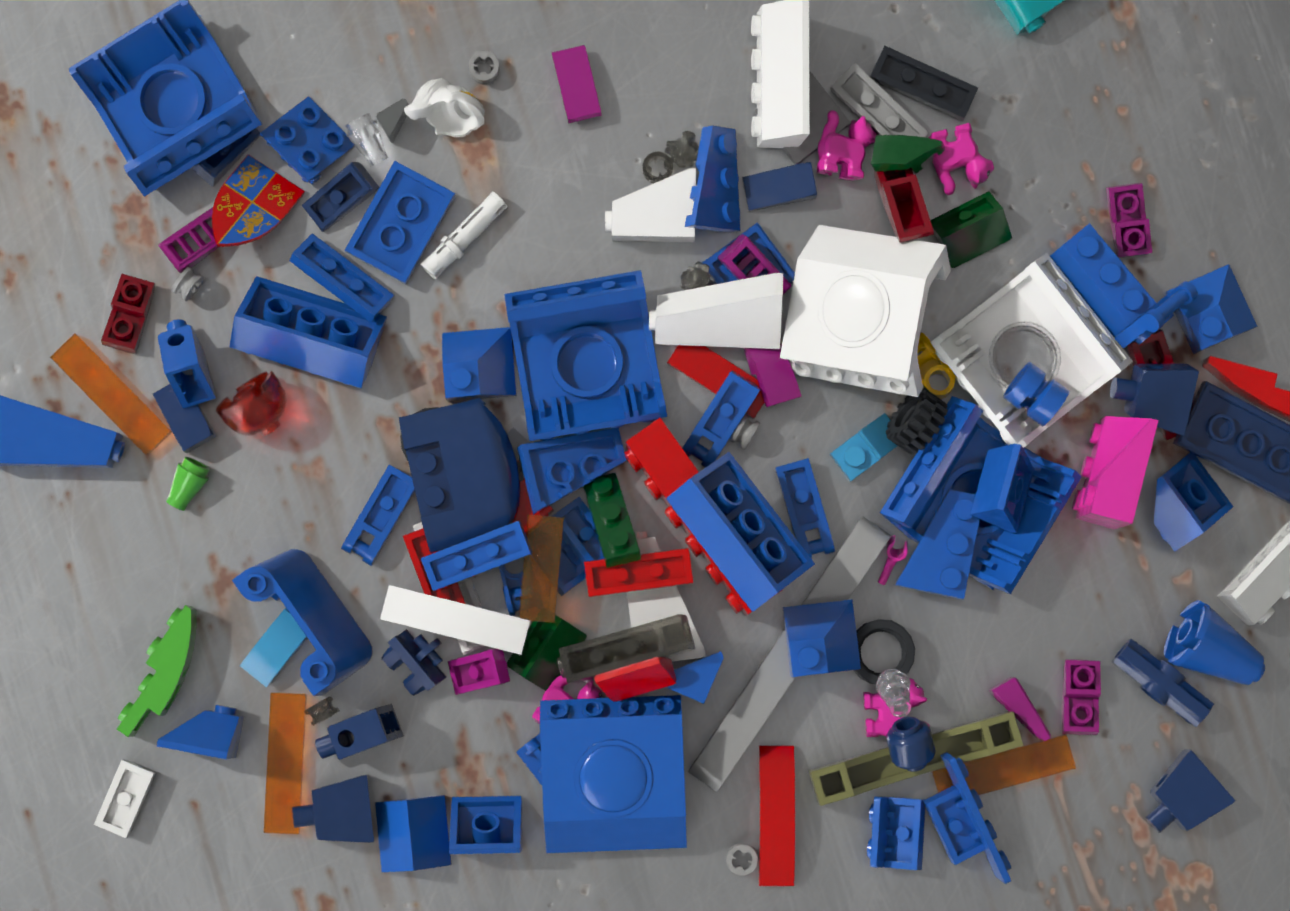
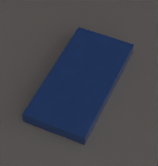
[1173,381,1290,504]

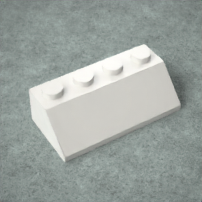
[751,0,810,148]
[1217,520,1290,626]

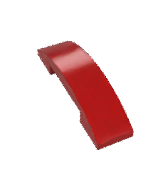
[759,745,795,886]

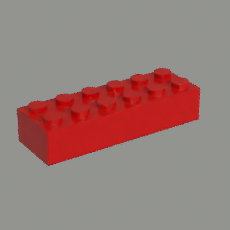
[624,418,783,616]

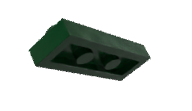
[583,472,641,568]

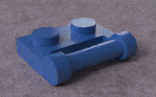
[1115,281,1198,349]

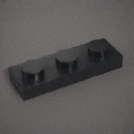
[870,45,978,121]

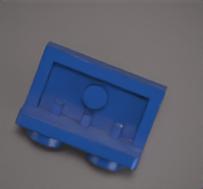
[867,796,926,870]

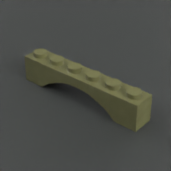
[808,711,1024,806]

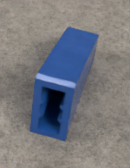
[0,395,125,468]

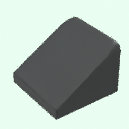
[376,98,409,143]

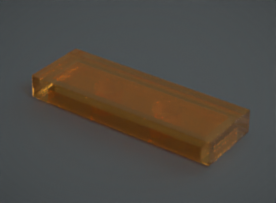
[518,515,564,623]

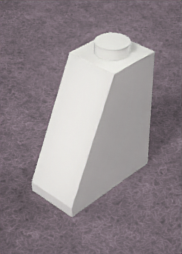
[605,168,696,242]

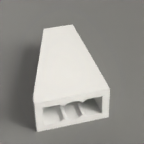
[649,273,783,349]
[627,531,706,663]

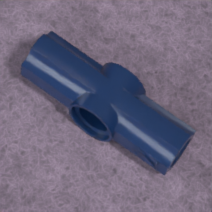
[1112,639,1214,727]

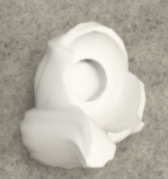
[404,78,485,138]

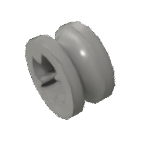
[468,50,500,84]
[171,266,204,301]
[730,414,760,450]
[726,843,758,876]

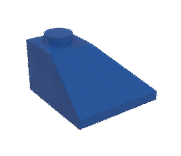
[1165,264,1258,354]
[442,327,517,402]
[1154,453,1234,552]
[783,599,861,677]
[157,705,244,759]

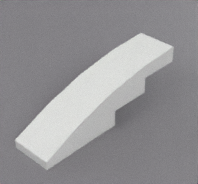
[380,585,530,655]

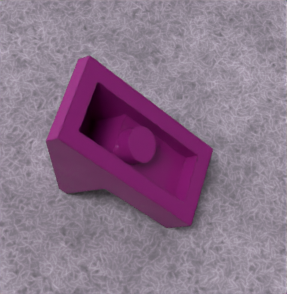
[447,649,510,695]

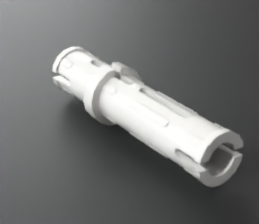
[420,191,508,280]

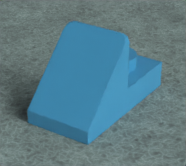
[829,413,898,482]

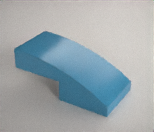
[240,608,307,688]

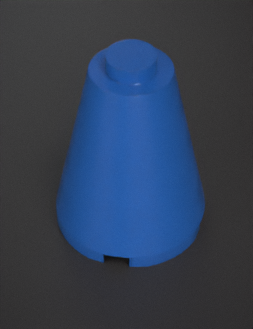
[1164,600,1265,685]

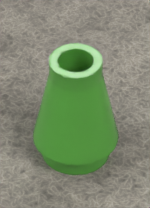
[166,457,210,511]

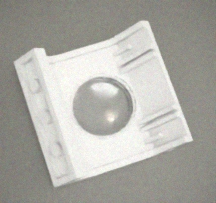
[930,253,1133,448]

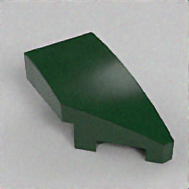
[871,135,945,174]

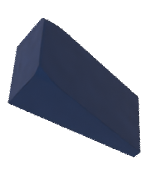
[191,128,261,187]
[302,162,379,232]
[742,162,817,211]
[153,384,217,453]

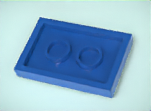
[345,161,456,285]

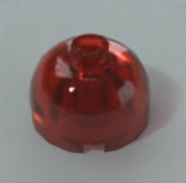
[215,371,287,436]

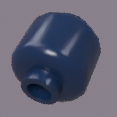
[886,717,936,772]

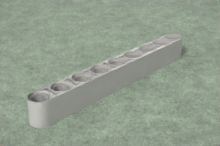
[688,516,891,792]

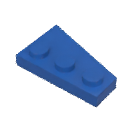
[685,125,741,233]
[517,428,626,515]
[894,489,980,600]

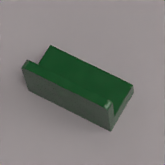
[930,191,1012,268]
[507,608,587,691]

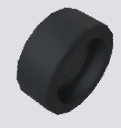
[853,619,915,685]

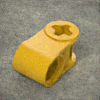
[917,333,955,400]

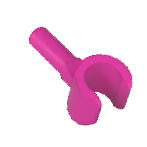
[878,535,908,585]

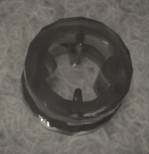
[642,151,673,184]
[304,696,340,726]

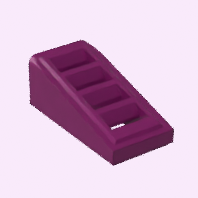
[158,207,219,274]
[717,234,792,295]
[988,677,1051,741]

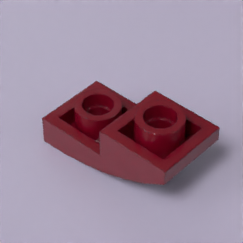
[101,274,155,354]

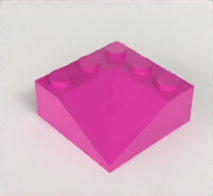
[1072,416,1159,529]

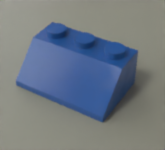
[1050,223,1156,337]

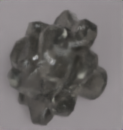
[664,131,699,168]
[680,261,716,290]

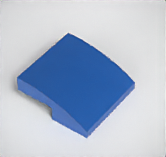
[526,497,604,596]

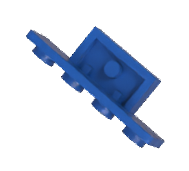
[923,752,1011,884]

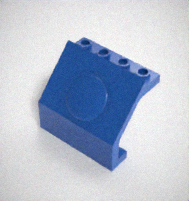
[68,0,262,197]
[504,270,667,441]
[880,396,1082,594]
[540,695,687,853]

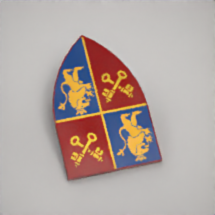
[212,154,305,247]

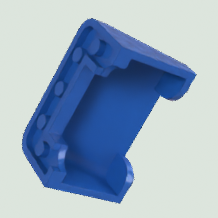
[232,549,373,696]

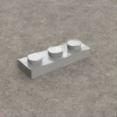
[830,63,929,138]

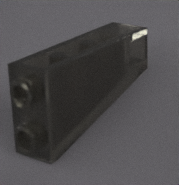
[557,614,696,683]

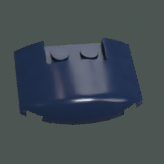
[399,398,520,553]

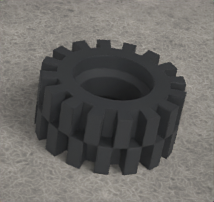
[886,387,948,454]

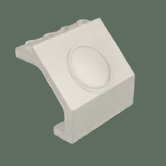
[780,225,951,397]

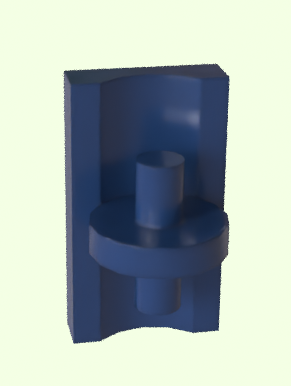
[381,629,446,696]

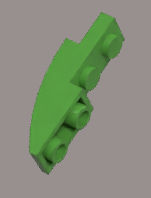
[117,605,197,737]

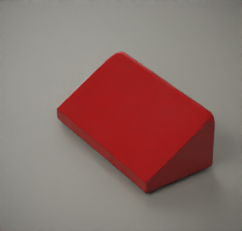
[594,657,677,702]

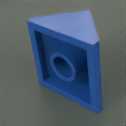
[970,443,1034,533]
[666,651,724,704]
[375,795,452,872]
[449,796,522,854]

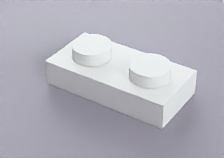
[94,759,156,838]

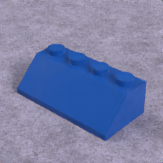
[230,276,387,388]
[666,452,815,612]

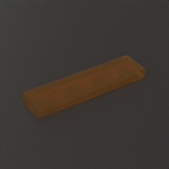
[50,333,172,456]
[264,693,307,834]
[931,734,1076,795]

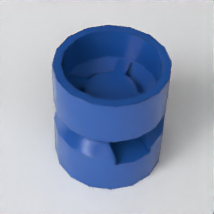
[1003,362,1070,427]

